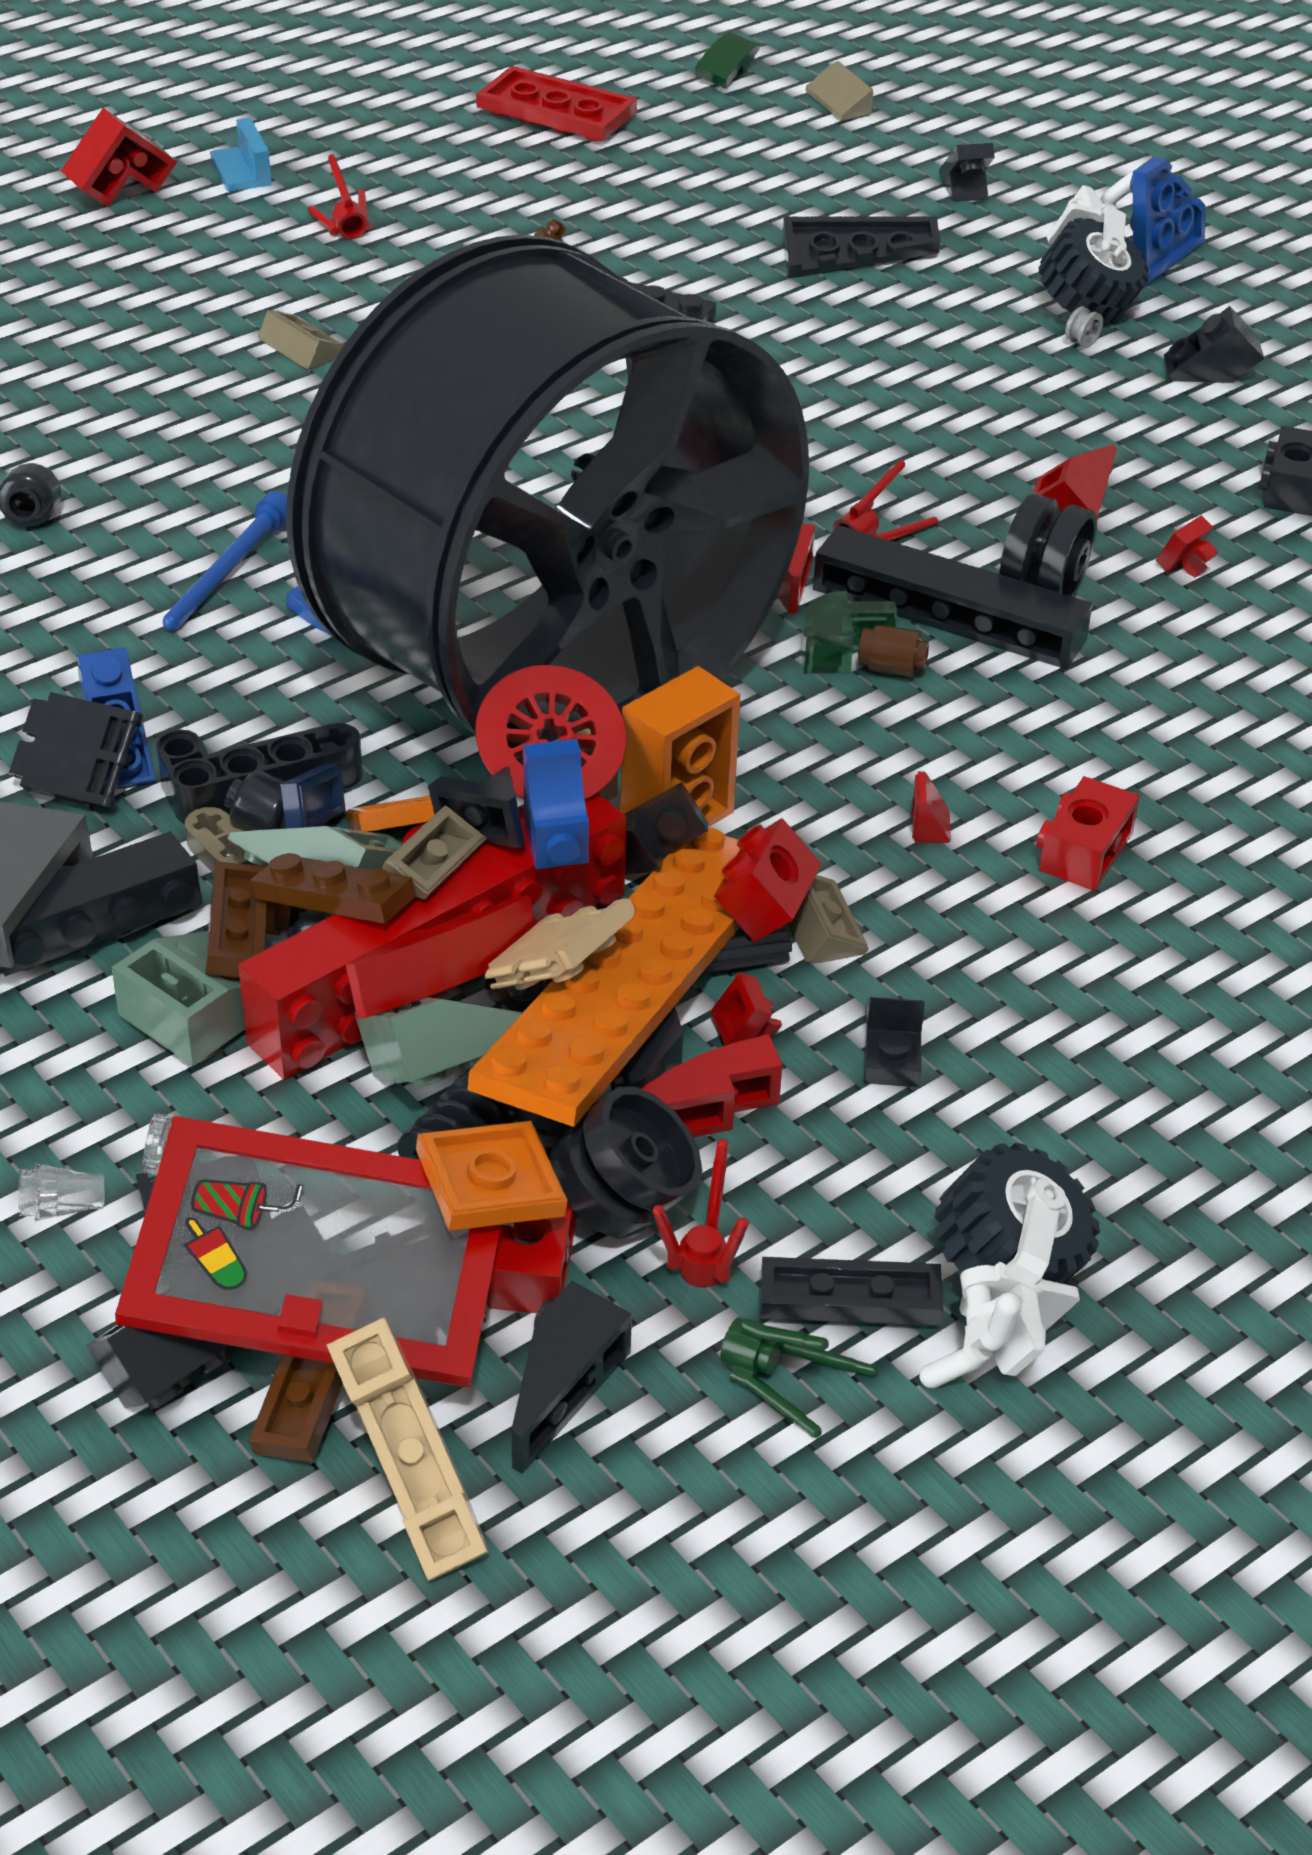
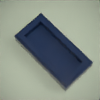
[280,763,346,829]

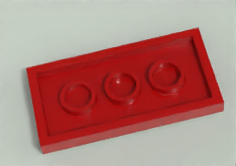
[476,66,637,141]

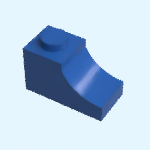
[523,739,589,869]

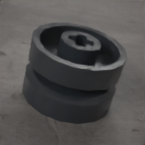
[999,493,1097,597]
[550,1087,702,1239]

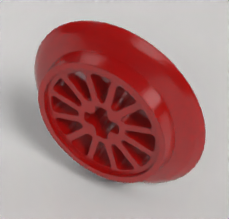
[476,665,626,799]

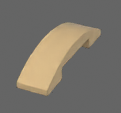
[327,1317,489,1581]

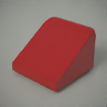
[911,771,951,843]

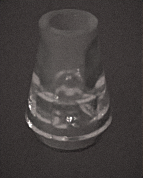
[18,1163,104,1222]

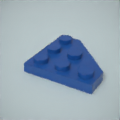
[1130,157,1206,286]

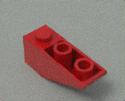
[1032,444,1117,520]

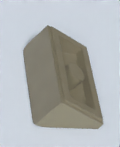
[805,61,873,121]
[259,310,344,369]
[381,805,487,899]
[788,875,869,963]

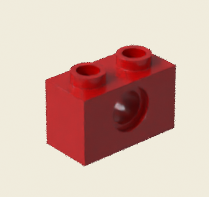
[1036,776,1140,891]
[714,818,822,943]
[488,1203,576,1314]

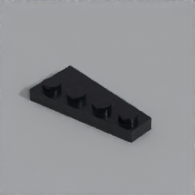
[783,216,941,279]

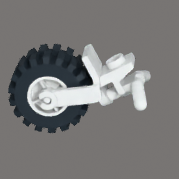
[1039,170,1149,325]
[919,1143,1100,1388]

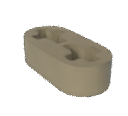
[185,807,259,873]

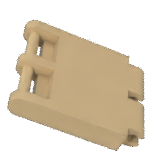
[485,898,635,990]

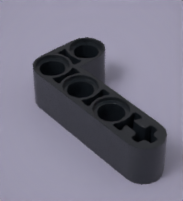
[156,723,363,824]

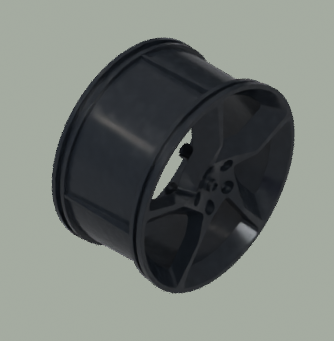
[286,235,809,766]

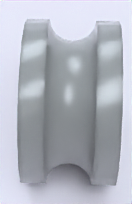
[1065,306,1103,348]

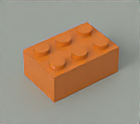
[620,666,741,827]

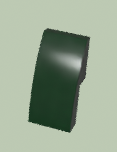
[695,32,760,89]

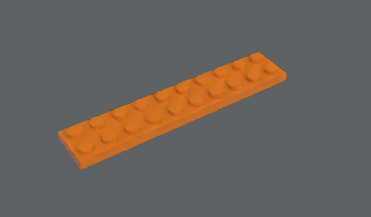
[467,827,740,1127]

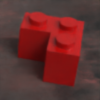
[61,108,178,207]

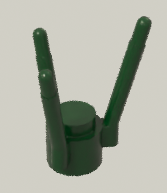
[720,1317,878,1437]

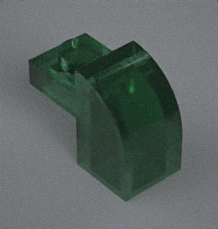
[801,591,897,674]

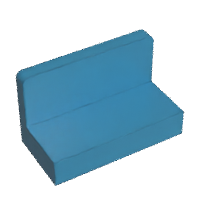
[210,117,271,192]

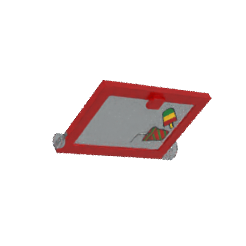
[115,1113,514,1388]

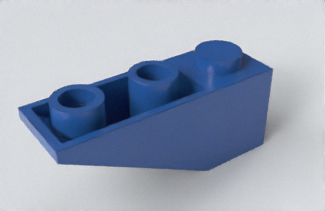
[77,647,156,789]

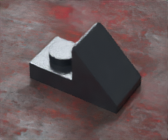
[939,143,995,201]
[428,767,526,849]
[624,782,709,874]
[864,997,925,1087]

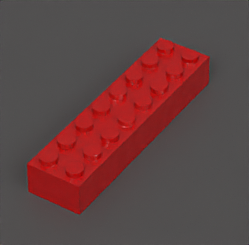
[238,793,626,1080]

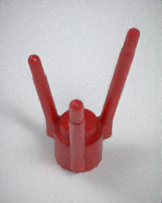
[307,154,371,239]
[833,460,938,541]
[653,1139,749,1288]

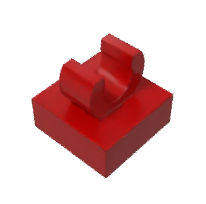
[1156,515,1218,578]
[711,973,782,1046]

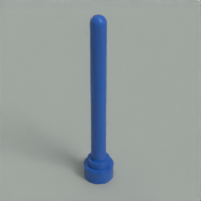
[162,491,287,631]

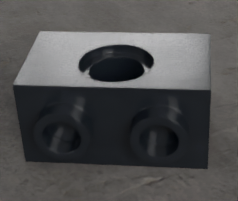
[1259,426,1312,516]

